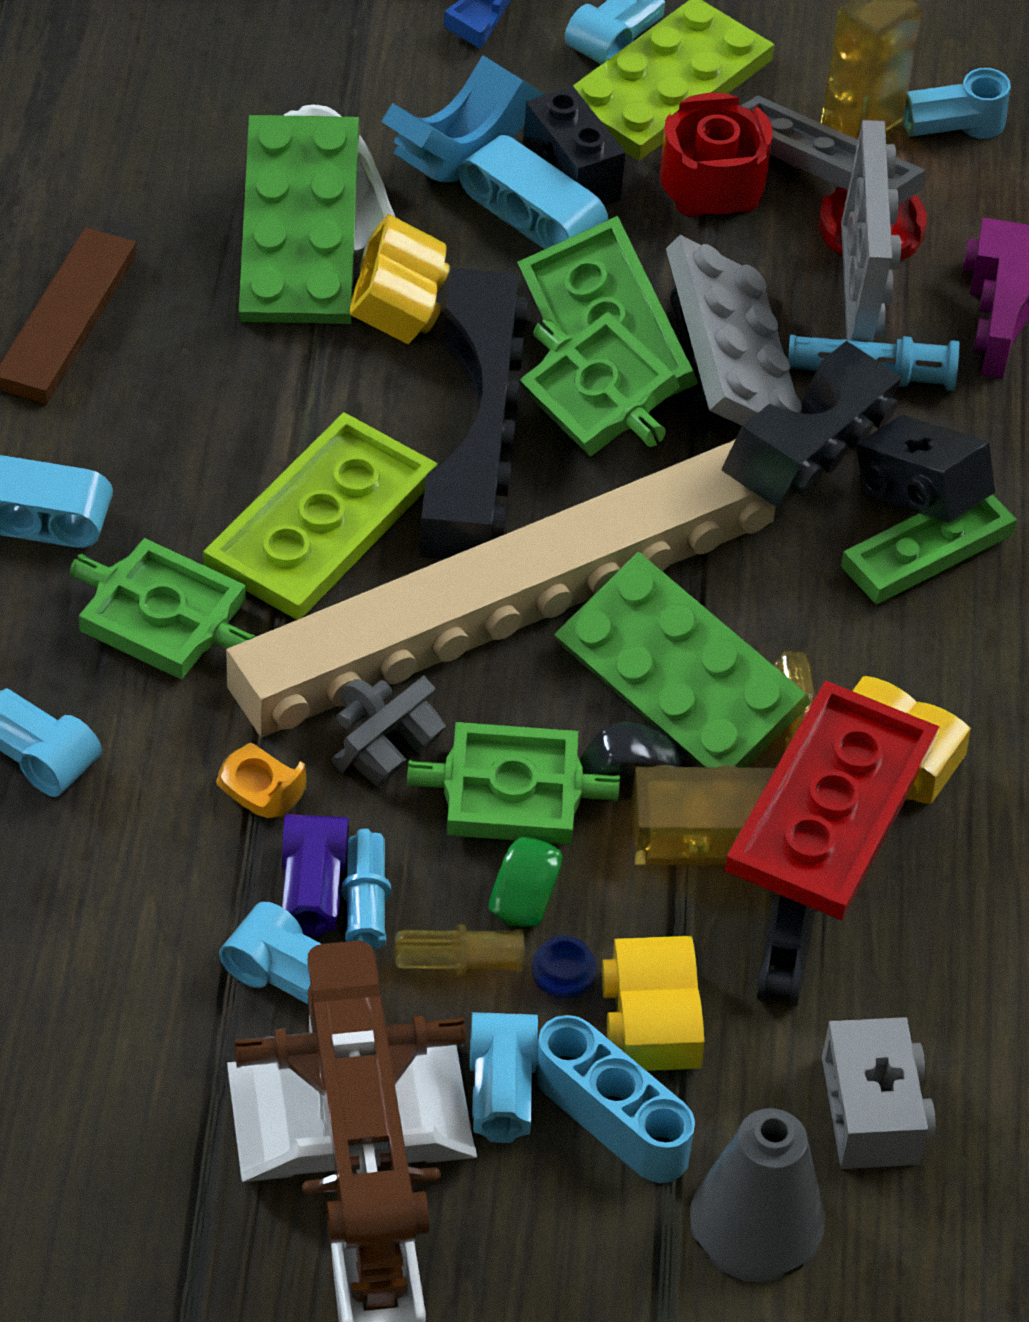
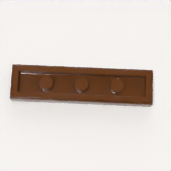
[0,227,137,405]

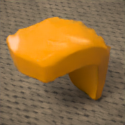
[216,743,307,818]

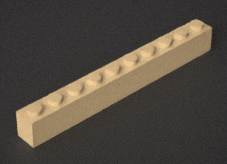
[226,440,775,738]

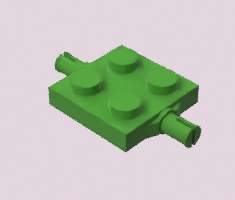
[519,312,680,457]
[70,538,257,680]
[407,722,620,845]

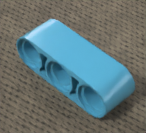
[457,135,609,249]
[0,455,113,548]
[535,1015,695,1183]

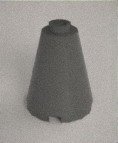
[690,1108,825,1282]

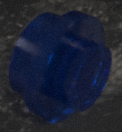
[532,935,596,998]

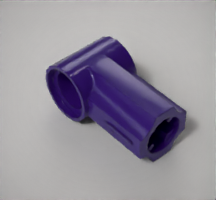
[282,814,349,938]

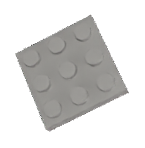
[841,120,901,342]

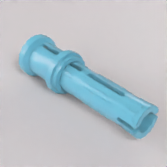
[788,334,959,391]

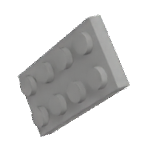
[666,235,802,426]

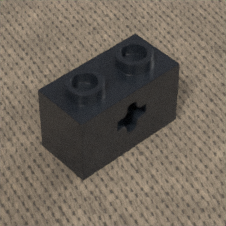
[523,86,626,206]
[856,414,995,523]

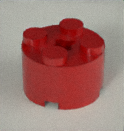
[659,93,773,217]

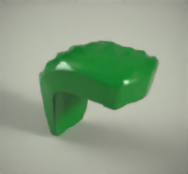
[488,837,564,928]

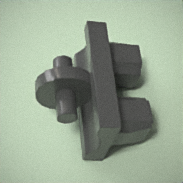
[331,676,447,787]

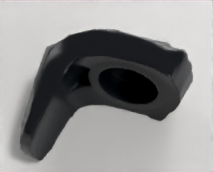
[579,722,681,785]

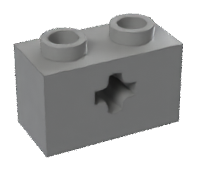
[822,1017,936,1169]

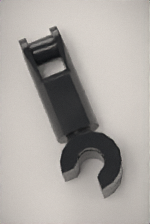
[757,891,817,1006]

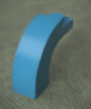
[381,55,544,182]

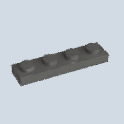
[741,95,926,205]

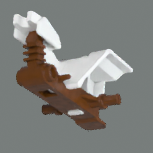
[227,941,477,1322]

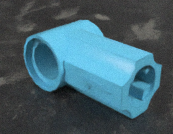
[564,0,665,65]
[901,68,1011,139]
[0,688,102,797]
[219,901,320,1004]
[470,1012,538,1143]

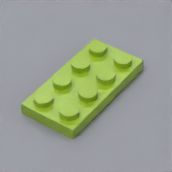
[573,0,775,161]
[203,412,438,620]

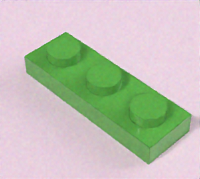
[841,494,1017,605]

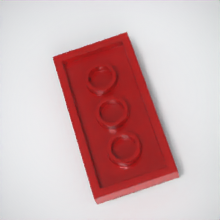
[724,680,940,921]

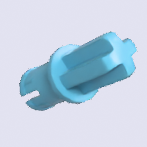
[341,829,391,950]

